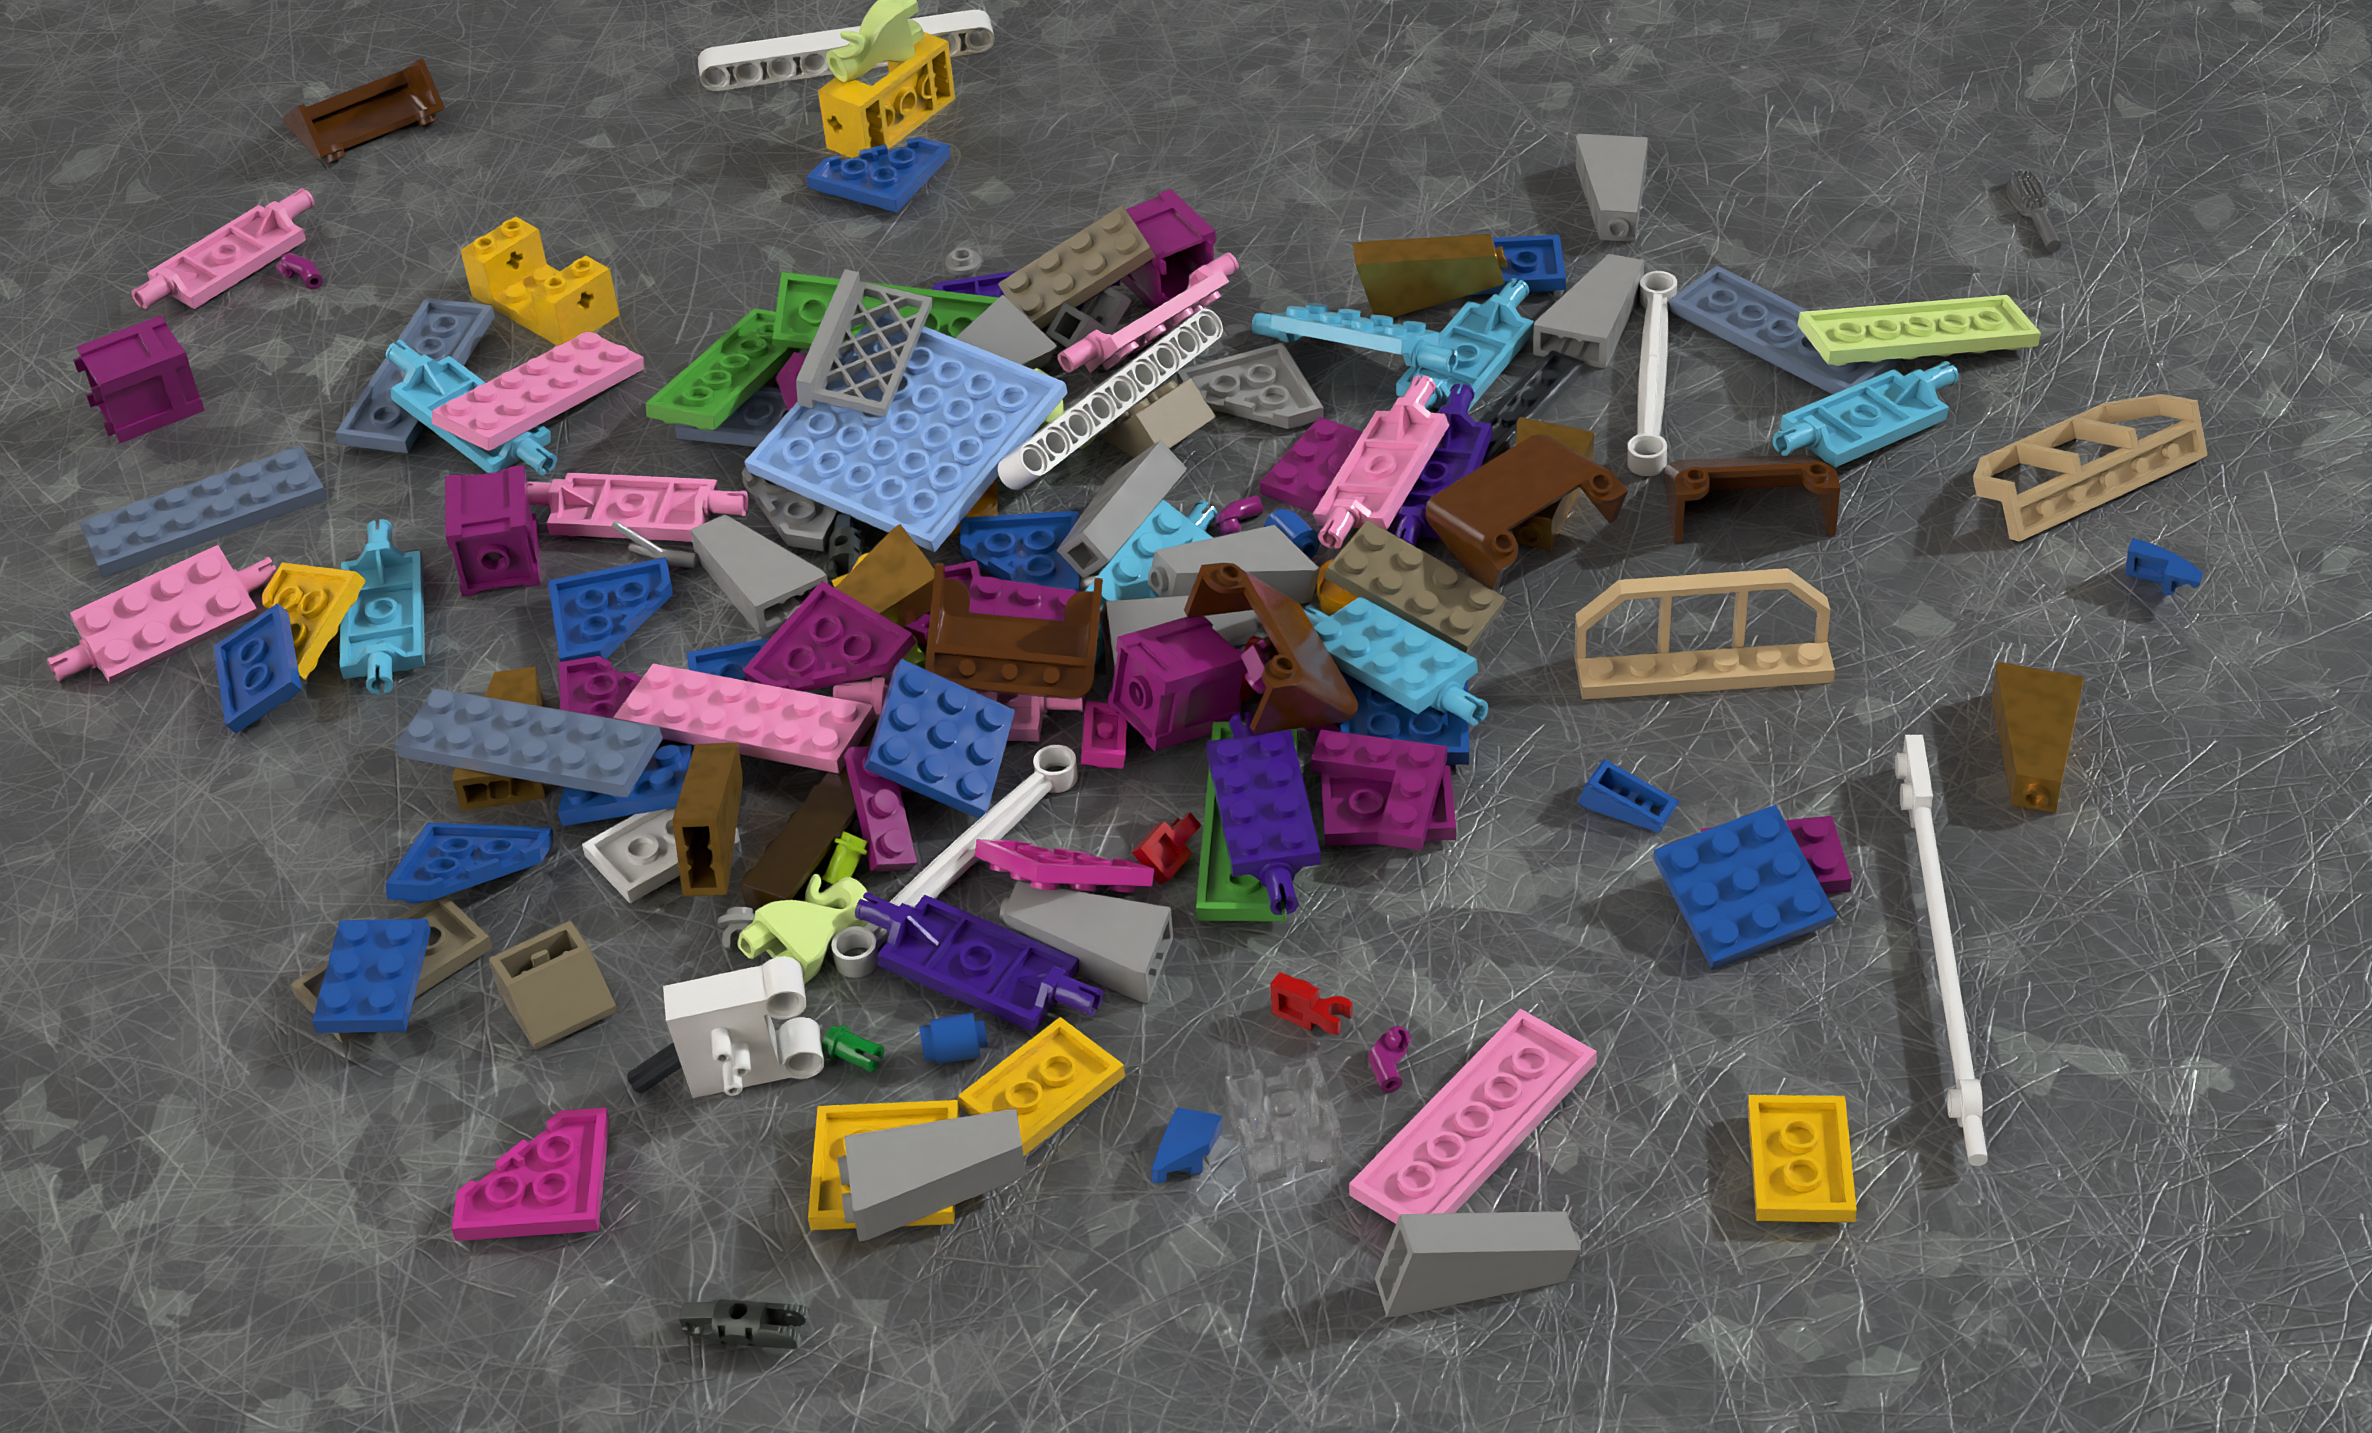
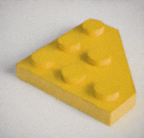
[262,562,366,680]

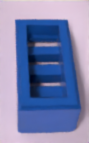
[1578,759,1680,833]

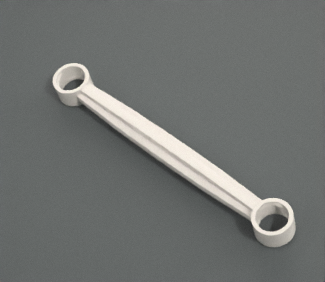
[1627,271,1677,476]
[831,745,1078,978]

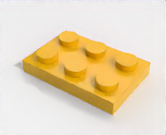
[958,1017,1125,1156]
[1747,1095,1857,1222]

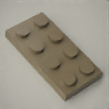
[998,205,1156,329]
[1324,520,1506,654]
[291,896,493,1044]

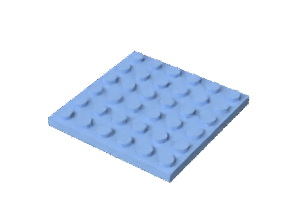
[744,313,1068,552]

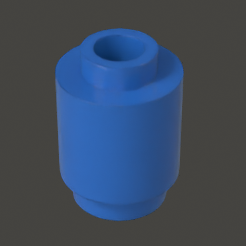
[1264,509,1320,560]
[919,1012,988,1065]

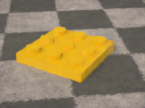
[808,1100,960,1230]

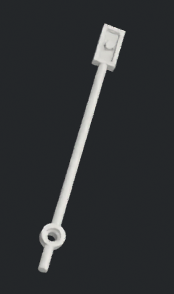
[1895,735,1988,1166]

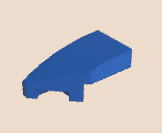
[2125,538,2203,596]
[1151,1107,1223,1183]

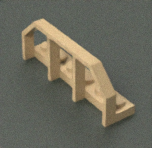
[1973,394,2208,541]
[1574,568,1835,700]

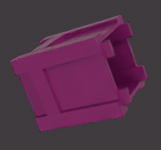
[1120,189,1216,311]
[73,315,205,443]
[445,465,541,597]
[1107,616,1247,751]

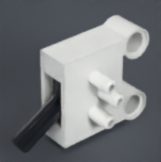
[627,957,824,1098]

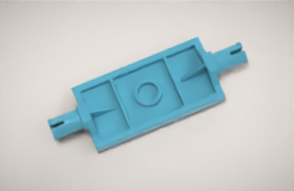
[1396,278,1535,413]
[1251,303,1458,372]
[386,340,557,475]
[1773,361,1959,468]
[1085,499,1217,665]
[340,519,425,695]
[1303,596,1488,726]

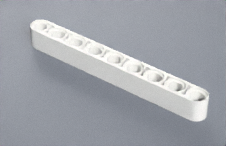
[698,10,995,91]
[998,309,1223,490]

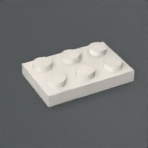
[582,808,740,903]

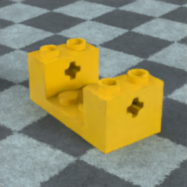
[818,32,955,158]
[460,216,620,346]

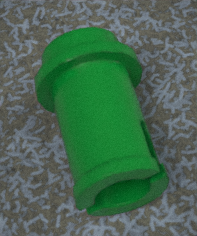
[822,1025,884,1073]

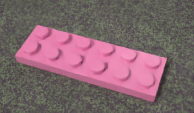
[432,331,644,451]
[613,664,876,774]
[1349,1009,1597,1224]

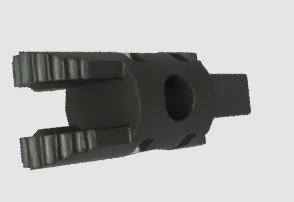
[827,513,865,587]
[679,1299,810,1349]

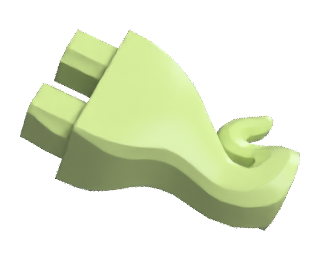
[826,0,925,82]
[737,874,868,984]

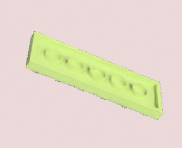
[1797,295,2041,366]

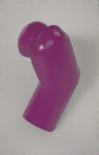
[276,253,323,289]
[1215,495,1263,536]
[1368,1026,1411,1093]

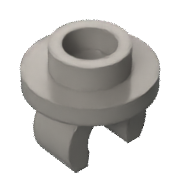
[945,248,981,279]
[718,907,754,952]

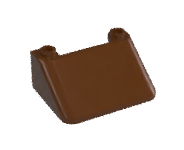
[282,58,445,163]
[1425,434,1628,592]
[1664,455,1840,542]
[925,563,1103,700]
[1184,563,1358,735]

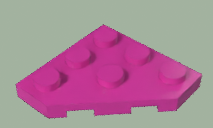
[975,839,1154,893]
[451,1107,610,1241]

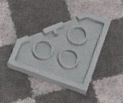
[1177,342,1324,429]
[741,466,843,551]

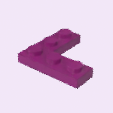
[1311,730,1447,850]
[844,747,917,872]

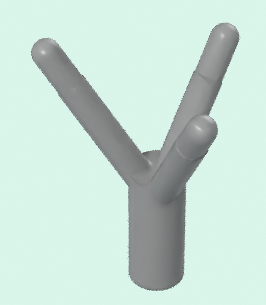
[612,521,696,569]

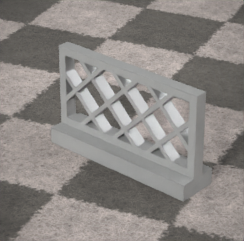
[796,269,932,417]

